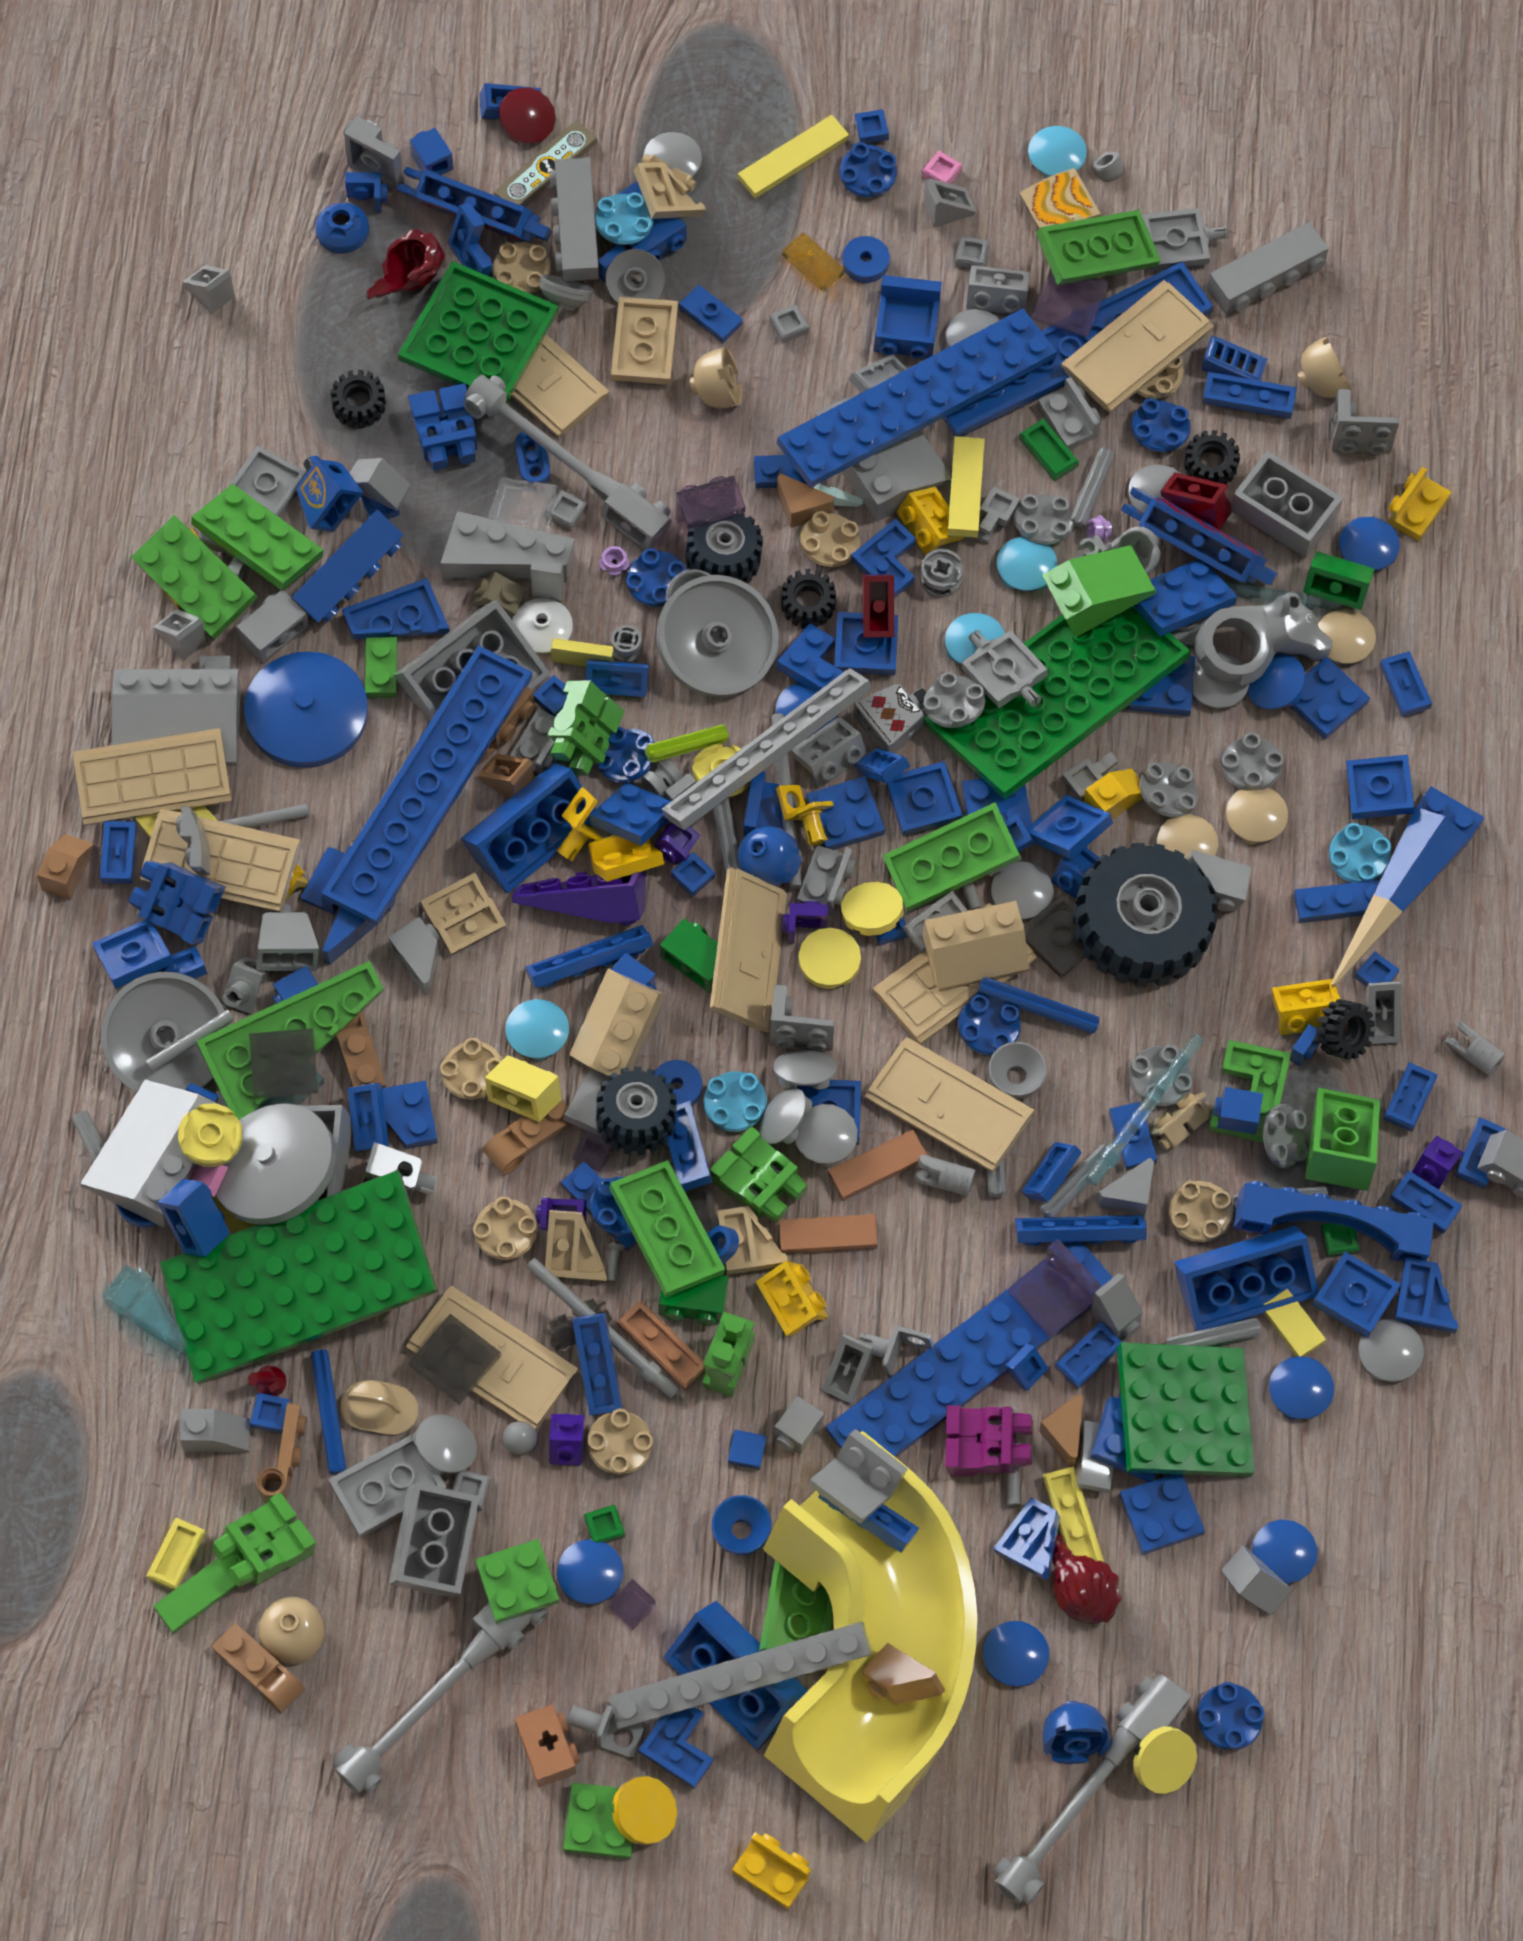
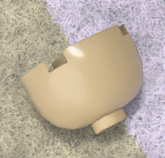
[1297,336,1352,398]
[690,347,742,409]
[259,1596,325,1665]

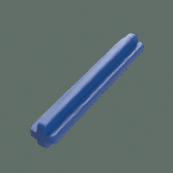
[978,977,1099,1034]
[311,1349,346,1475]

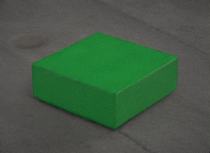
[1321,1223,1359,1258]
[584,1504,625,1543]

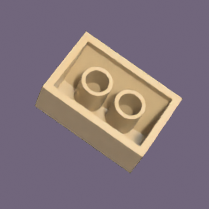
[922,901,1029,991]
[569,968,665,1076]

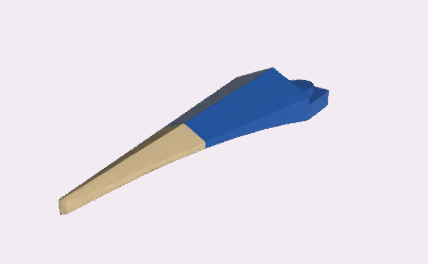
[1331,786,1484,988]

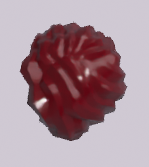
[366,229,445,300]
[1052,1534,1122,1624]

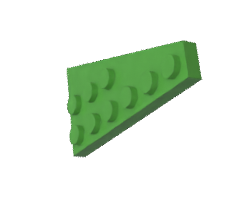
[196,961,384,1120]

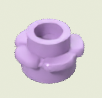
[1087,515,1112,544]
[599,546,630,576]

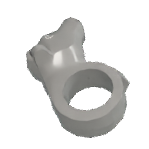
[1194,593,1332,686]

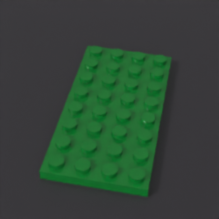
[924,606,1191,800]
[160,1170,438,1384]

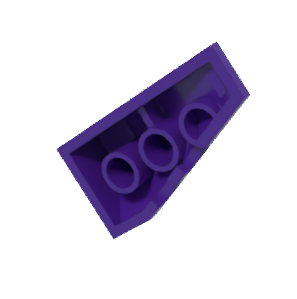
[512,870,646,925]

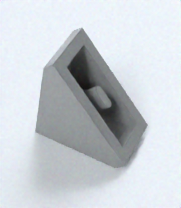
[924,178,977,228]
[183,265,235,314]
[350,458,411,511]
[153,609,207,661]
[1363,981,1401,1044]
[1096,1157,1154,1215]
[821,1334,873,1404]
[1222,1545,1293,1615]

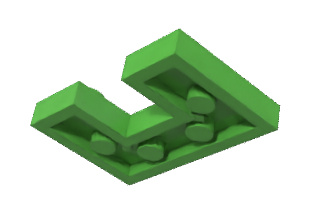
[1209,1040,1291,1143]

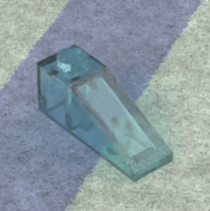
[103,1265,188,1356]

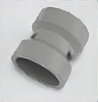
[611,625,642,663]
[641,759,683,798]

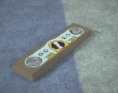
[494,120,597,206]

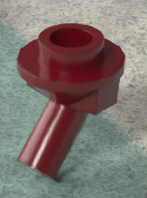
[248,1365,287,1397]

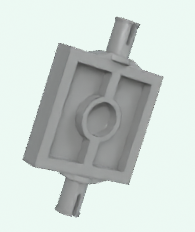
[1142,208,1226,271]
[961,630,1048,708]

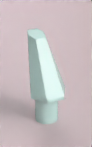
[814,483,863,507]

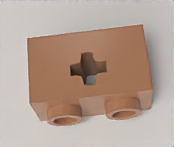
[515,1704,580,1788]

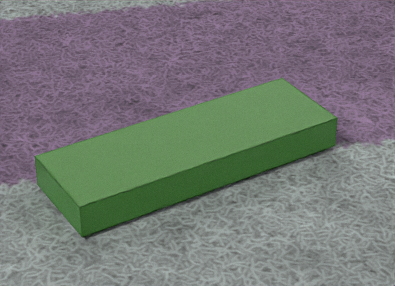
[153,1555,239,1634]

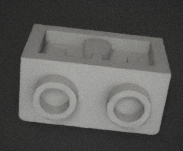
[966,265,1030,315]
[1037,377,1101,450]
[510,709,557,776]
[791,717,867,787]
[797,845,856,915]

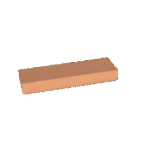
[828,1130,928,1201]
[779,1214,878,1253]
[617,1300,706,1391]

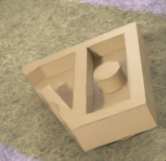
[634,162,706,219]
[717,1206,788,1275]
[545,1210,607,1281]

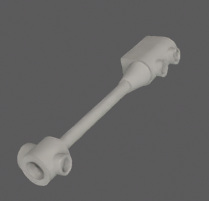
[463,375,672,550]
[333,1603,549,1794]
[992,1675,1191,1905]

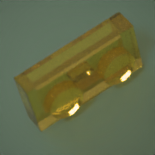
[782,232,845,292]

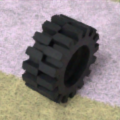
[331,370,386,429]
[1184,430,1240,485]
[781,569,836,628]
[1316,999,1375,1060]

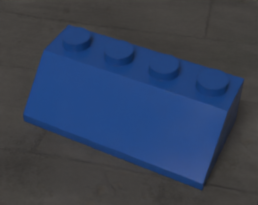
[461,763,596,893]
[1174,1225,1319,1331]
[663,1601,808,1750]

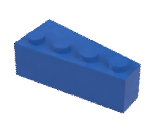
[291,509,403,624]

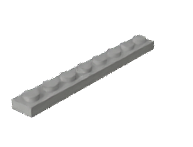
[662,668,872,831]
[609,1622,873,1729]

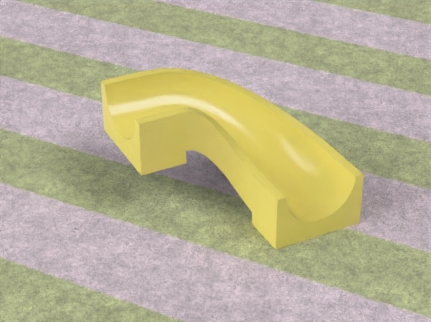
[763,1431,977,1843]

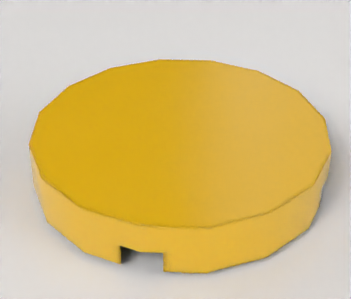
[612,1776,678,1845]

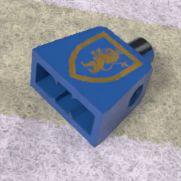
[297,456,363,532]

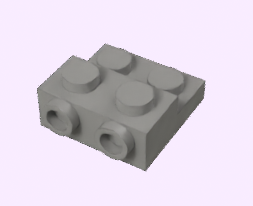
[343,116,403,191]

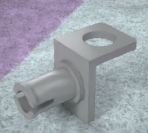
[222,956,271,1013]
[859,1325,934,1377]
[567,1705,644,1759]

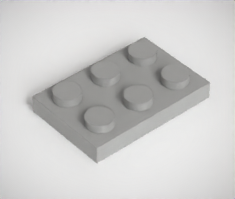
[328,1433,447,1538]

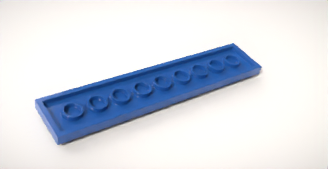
[943,261,1213,437]
[777,309,1057,488]
[322,645,533,926]
[825,1241,1113,1458]

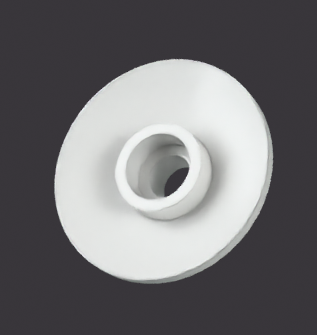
[512,598,573,654]

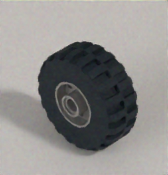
[1073,842,1218,987]

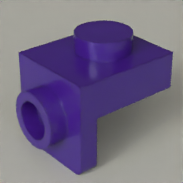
[653,821,701,865]
[782,901,828,944]
[1412,1135,1464,1190]
[536,1198,587,1231]
[549,1414,584,1466]

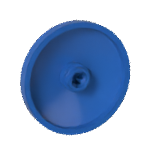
[244,651,368,768]

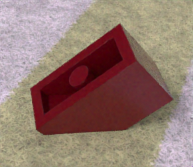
[1160,472,1232,530]
[861,574,894,637]

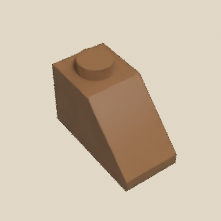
[37,834,95,900]
[862,1643,945,1705]

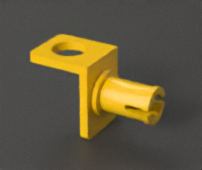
[776,785,834,846]
[557,787,603,861]

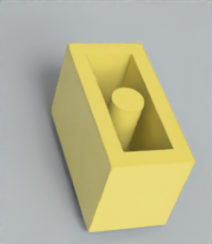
[485,1055,562,1122]

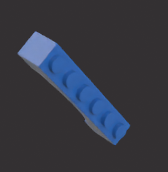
[1234,1181,1434,1262]

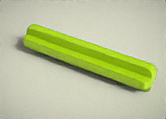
[645,725,729,762]

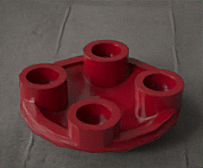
[499,87,556,143]

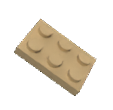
[611,297,678,385]

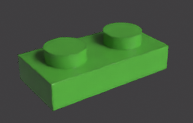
[365,637,397,698]

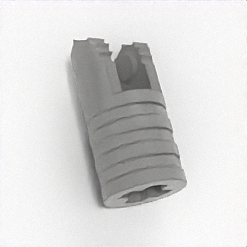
[1443,1020,1506,1077]
[914,1155,976,1197]

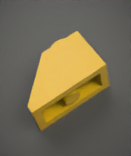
[1083,768,1143,820]

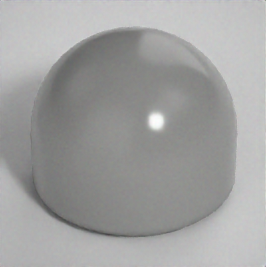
[1093,152,1124,181]
[503,1421,537,1454]

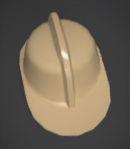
[340,1380,418,1435]

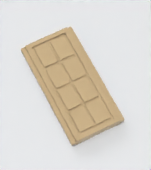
[1061,280,1214,413]
[511,335,610,438]
[73,728,232,825]
[140,808,302,912]
[710,867,787,1033]
[872,903,1037,1045]
[865,1037,1035,1173]
[406,1285,579,1430]

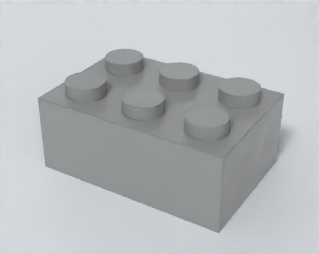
[1231,451,1343,558]
[389,1482,479,1598]

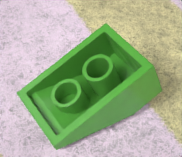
[1042,545,1157,637]
[1305,1088,1380,1191]

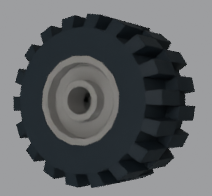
[685,507,763,584]
[596,1066,677,1155]

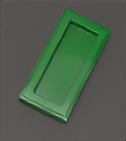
[1019,418,1079,482]

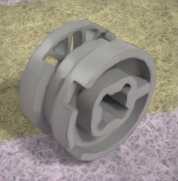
[920,549,963,598]

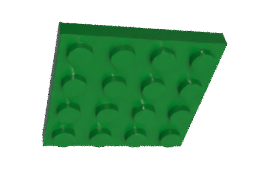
[398,261,559,404]
[1117,1342,1255,1477]

